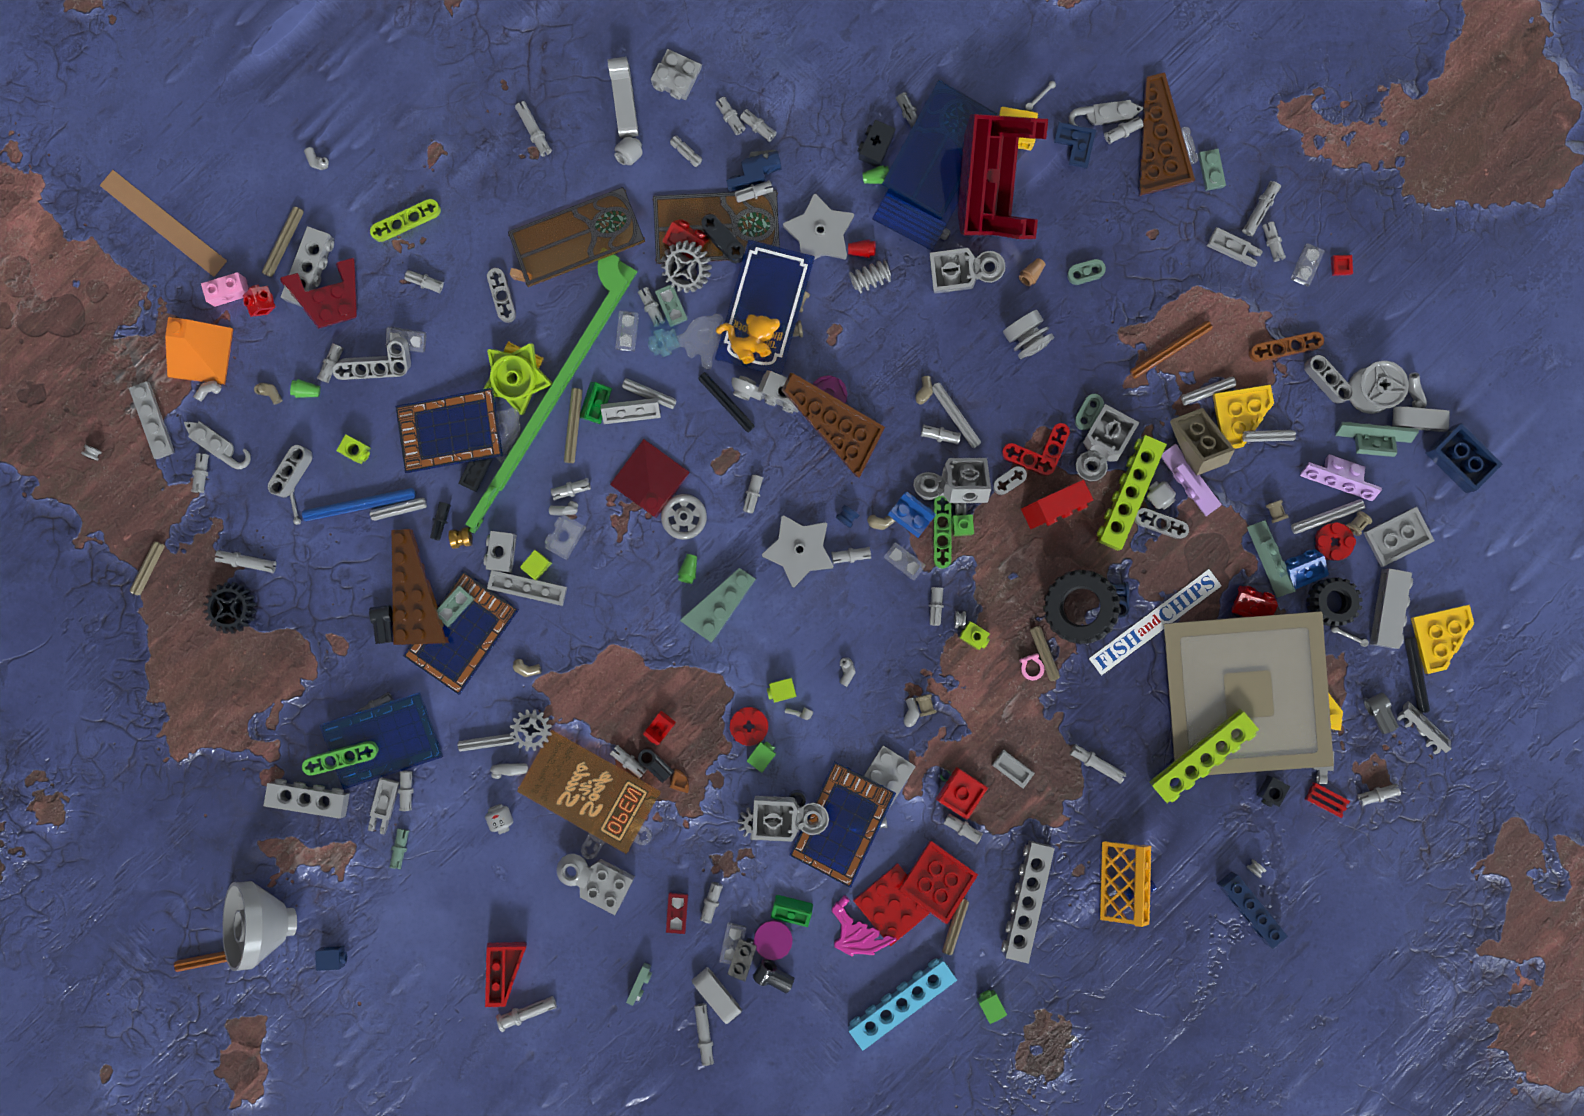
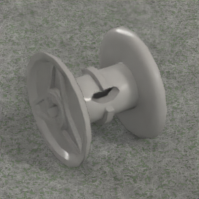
[1348,361,1409,414]

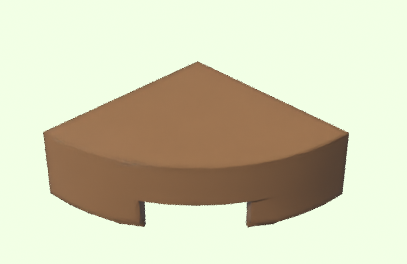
[510,268,533,282]

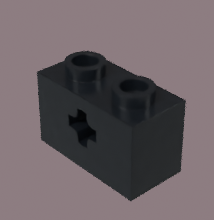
[857,120,896,167]

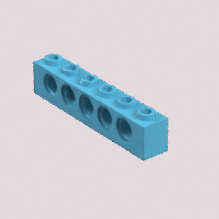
[848,957,957,1051]

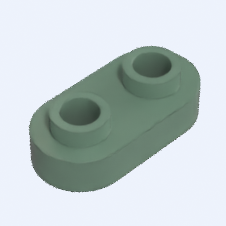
[1067,259,1106,285]
[1074,394,1104,430]

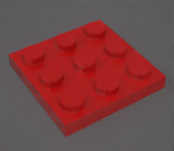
[898,841,978,924]
[853,863,930,946]

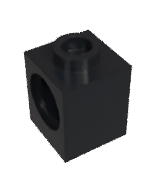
[1256,775,1290,808]

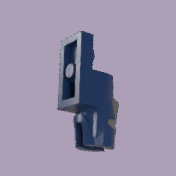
[726,150,782,192]

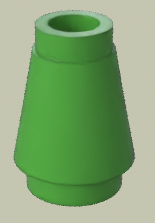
[862,165,891,184]
[290,379,320,398]
[677,554,697,584]

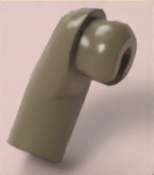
[915,376,933,404]
[254,383,282,405]
[867,515,895,530]
[513,659,541,677]

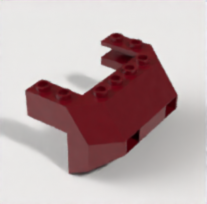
[958,114,1048,239]

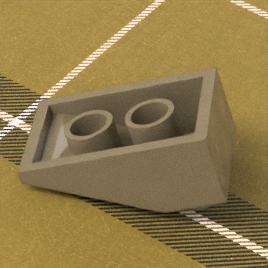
[1170,408,1235,476]

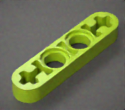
[370,199,441,242]

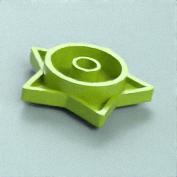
[483,343,553,415]

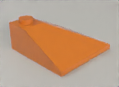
[165,317,233,385]

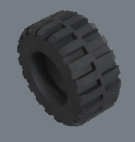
[1043,569,1121,644]

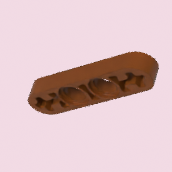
[1249,332,1324,362]

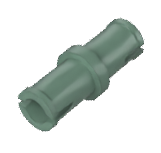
[389,828,410,869]

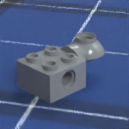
[930,248,1005,293]
[731,371,799,414]
[1076,404,1139,481]
[913,458,991,503]
[752,796,829,842]
[556,854,635,915]

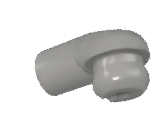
[304,147,329,170]
[193,381,222,402]
[549,501,578,516]
[839,657,856,687]
[904,698,920,727]

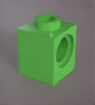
[951,515,974,537]
[747,741,776,773]
[977,990,1007,1024]

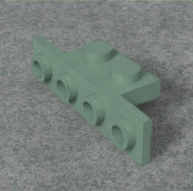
[1335,422,1419,457]
[1247,520,1295,598]

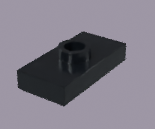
[458,456,493,492]

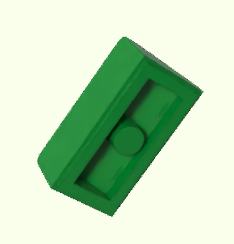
[580,382,612,424]
[770,895,813,927]

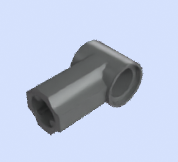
[1364,692,1399,734]

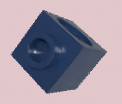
[315,946,348,971]

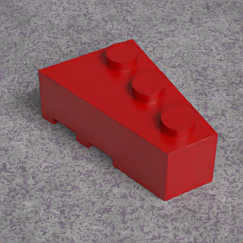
[1021,480,1093,530]
[485,942,527,1007]

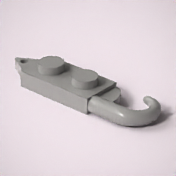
[1069,100,1144,127]
[184,421,251,469]

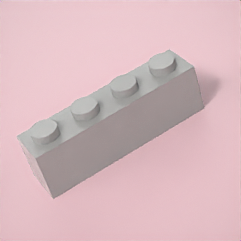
[1370,569,1413,649]

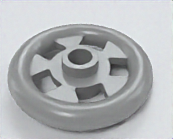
[661,494,707,540]

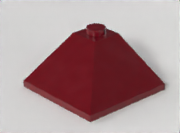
[610,439,690,518]

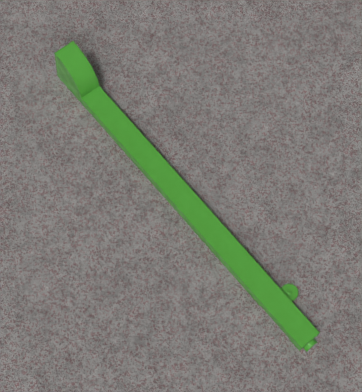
[466,248,637,534]

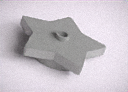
[783,194,854,264]
[762,516,834,587]

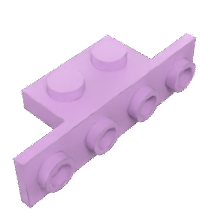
[1161,444,1222,516]
[1300,454,1382,501]

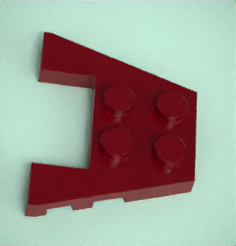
[280,258,357,329]

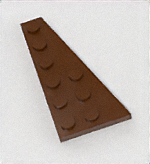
[1139,72,1195,196]
[782,373,885,478]
[391,529,449,645]

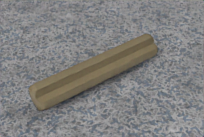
[130,541,164,595]
[1030,626,1060,681]
[942,898,969,955]

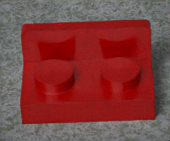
[662,219,709,259]
[1231,585,1278,617]

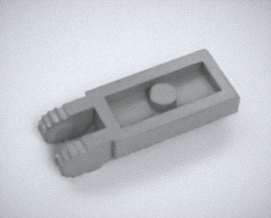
[1207,227,1263,267]
[368,777,400,834]

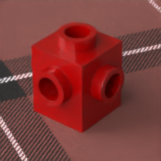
[243,285,276,317]

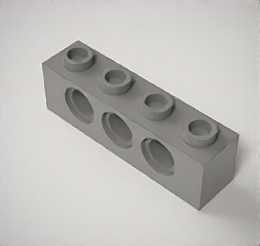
[281,226,334,307]
[263,779,350,818]

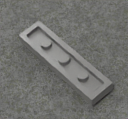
[129,381,175,459]
[487,570,567,606]

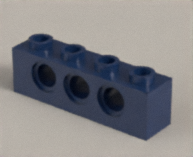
[1217,872,1288,949]

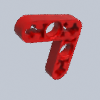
[1002,423,1070,476]

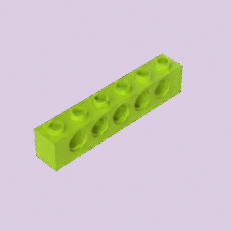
[1096,435,1167,551]
[1149,709,1259,803]

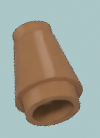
[1019,258,1046,286]

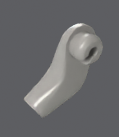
[1408,372,1427,408]
[490,763,528,779]

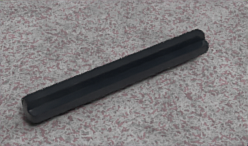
[698,372,755,433]
[1405,637,1430,713]

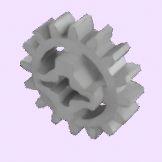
[510,709,552,751]

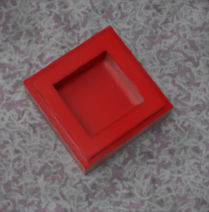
[1331,255,1353,276]

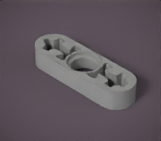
[487,268,516,323]
[1134,508,1189,539]

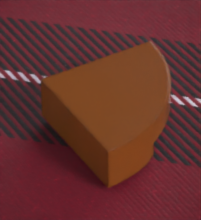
[670,769,689,793]

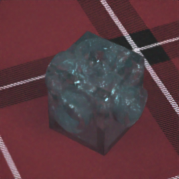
[648,328,680,357]

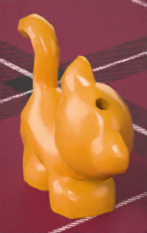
[716,314,780,364]

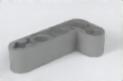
[608,56,639,139]
[332,336,411,380]

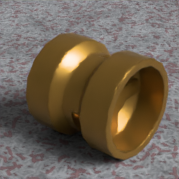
[449,527,473,549]

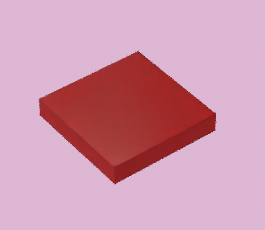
[936,767,988,820]

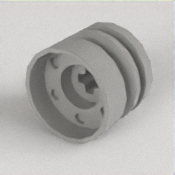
[1003,310,1054,359]

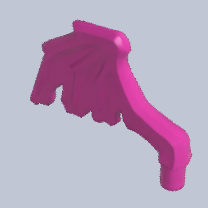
[831,895,897,957]

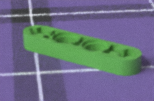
[933,496,951,569]
[302,741,378,775]

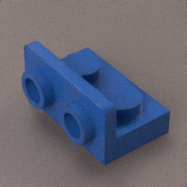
[888,492,936,538]
[1284,549,1329,589]

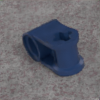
[1110,581,1130,618]

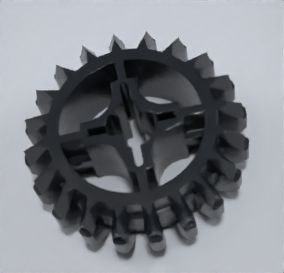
[203,582,257,634]

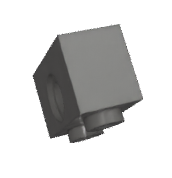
[484,531,517,573]

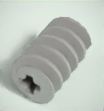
[849,258,891,294]

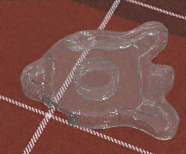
[673,314,724,369]
[469,408,521,463]

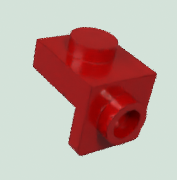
[643,711,676,745]

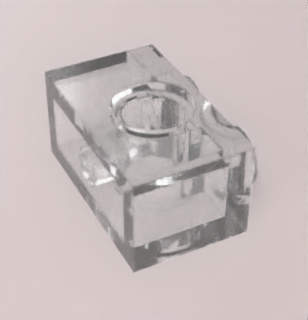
[545,515,586,560]

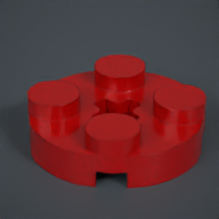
[1315,522,1356,561]
[730,707,768,746]

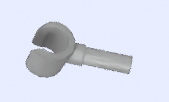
[785,707,813,720]

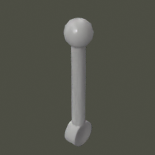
[1025,81,1056,111]
[290,489,301,525]
[1331,626,1369,647]

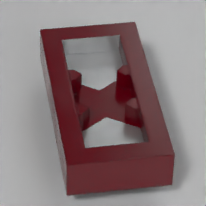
[666,892,688,934]

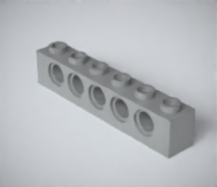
[1001,840,1055,964]

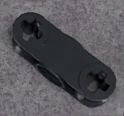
[702,214,745,264]

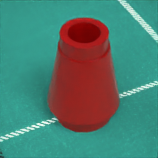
[848,239,876,258]

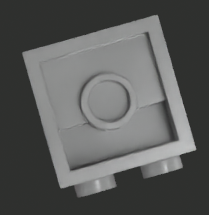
[651,49,702,100]

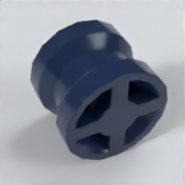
[835,505,860,528]

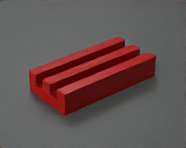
[1305,782,1350,818]

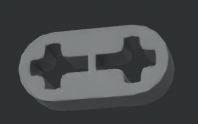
[993,467,1027,495]

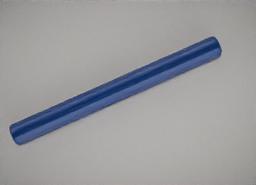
[302,488,416,521]

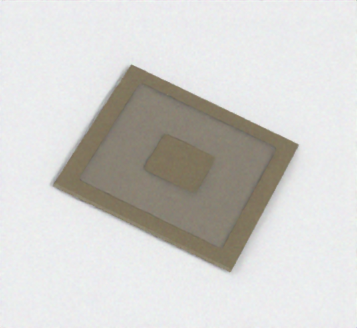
[1164,611,1334,775]

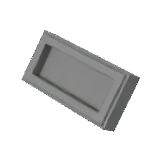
[992,750,1035,789]

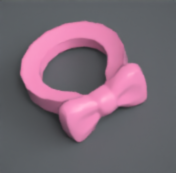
[1019,653,1044,681]

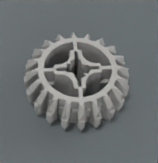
[661,240,712,293]

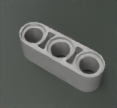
[1304,355,1353,404]
[1392,407,1450,432]
[268,445,313,498]
[692,967,742,1024]

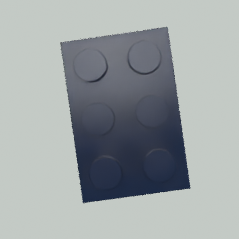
[1425,423,1503,493]

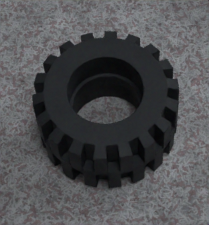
[1306,577,1363,626]

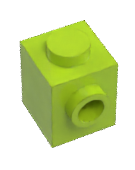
[958,621,990,650]

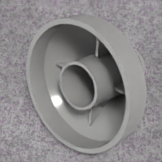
[223,881,297,971]

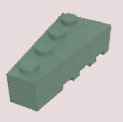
[680,568,756,643]

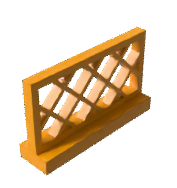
[1100,841,1151,927]

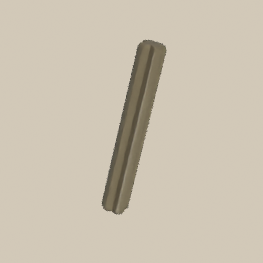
[262,206,304,277]
[564,388,582,463]

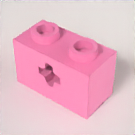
[201,272,249,307]

